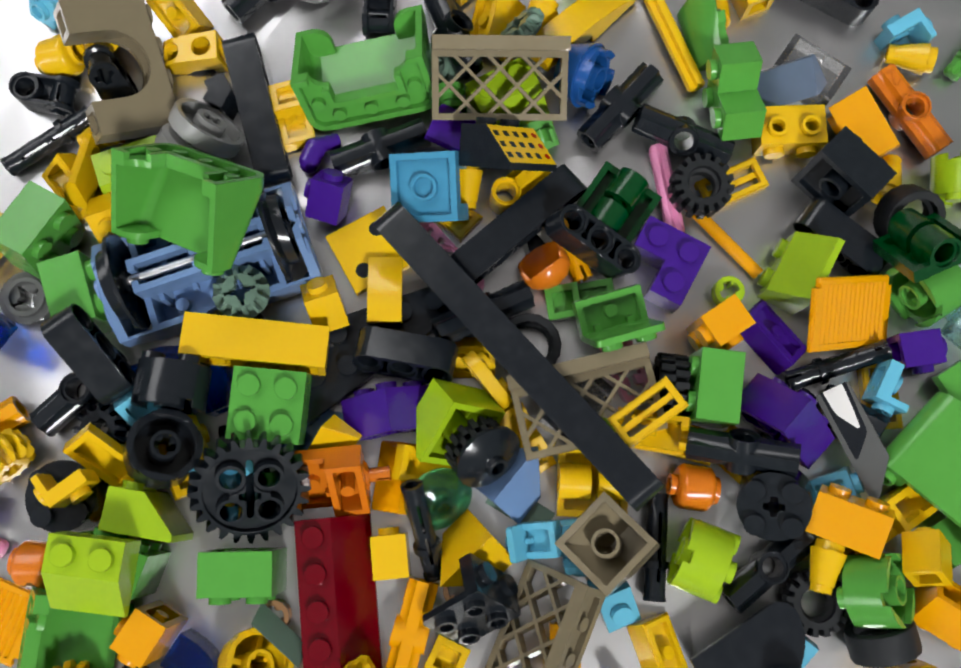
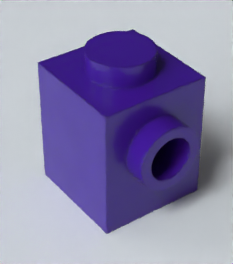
[304,168,353,226]
[886,328,948,375]

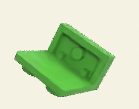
[572,284,666,352]

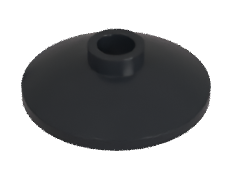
[455,426,520,488]

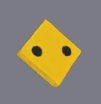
[325,206,411,296]

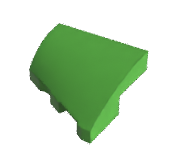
[677,0,729,71]

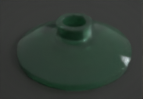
[404,468,472,530]

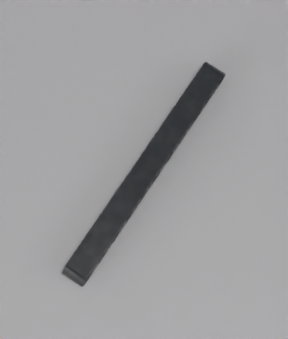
[372,201,665,512]

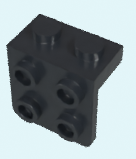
[422,553,521,645]

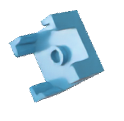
[389,151,469,222]

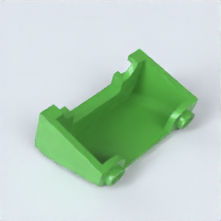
[290,4,432,131]
[111,143,264,276]
[883,392,961,528]
[17,587,134,668]

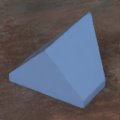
[476,446,541,524]

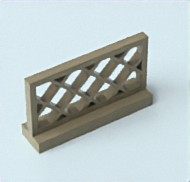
[431,34,571,121]
[506,342,668,462]
[485,559,606,668]

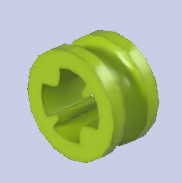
[711,276,745,305]

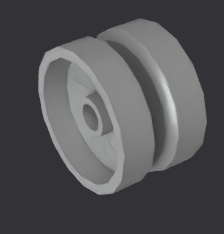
[155,98,245,161]

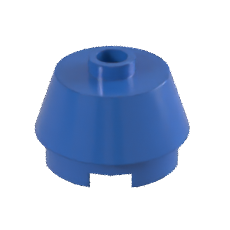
[553,43,615,109]

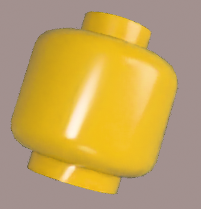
[34,34,86,78]

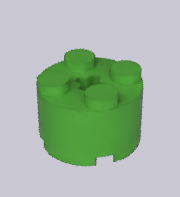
[885,265,961,328]
[836,553,915,629]

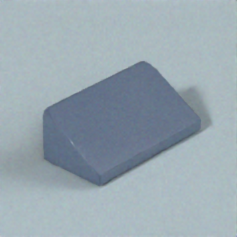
[757,54,827,106]

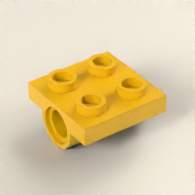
[556,445,628,517]

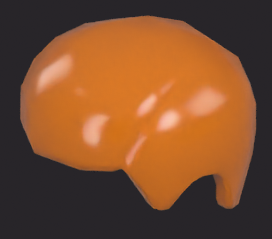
[518,241,571,291]

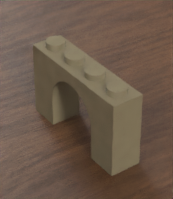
[53,0,176,145]

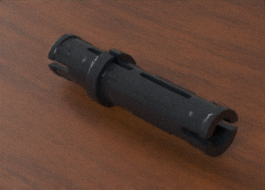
[0,105,89,176]
[783,339,893,391]
[400,478,442,582]
[642,493,670,602]

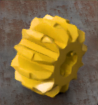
[0,428,36,485]

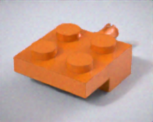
[293,444,391,517]

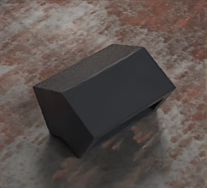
[203,72,239,121]

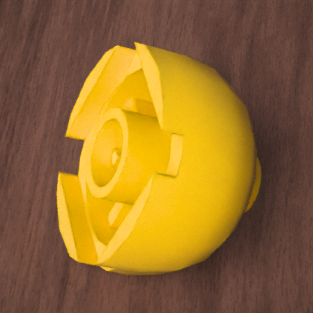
[217,627,294,668]

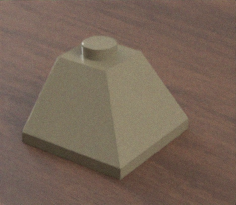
[554,492,661,597]

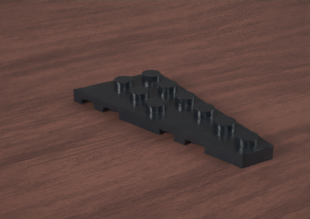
[282,287,451,445]

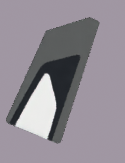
[816,382,889,498]

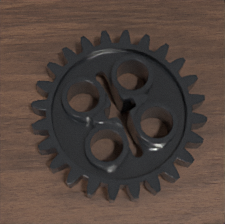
[187,430,311,544]

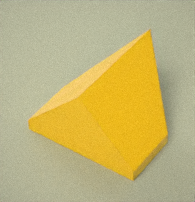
[440,509,512,587]

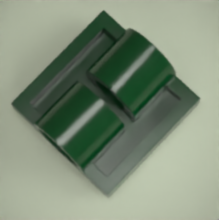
[577,161,662,243]
[873,208,961,284]

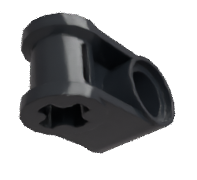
[362,0,397,36]
[83,44,139,100]
[8,71,82,118]

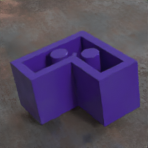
[634,215,711,314]
[740,373,835,470]
[341,381,429,441]

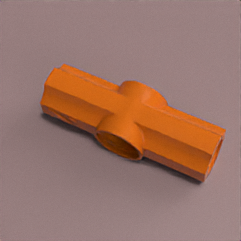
[867,63,953,160]

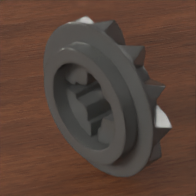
[0,272,49,325]

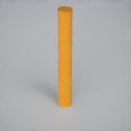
[685,210,763,279]

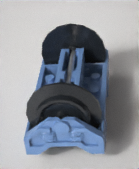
[90,181,324,348]

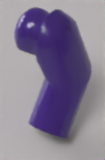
[299,133,341,174]

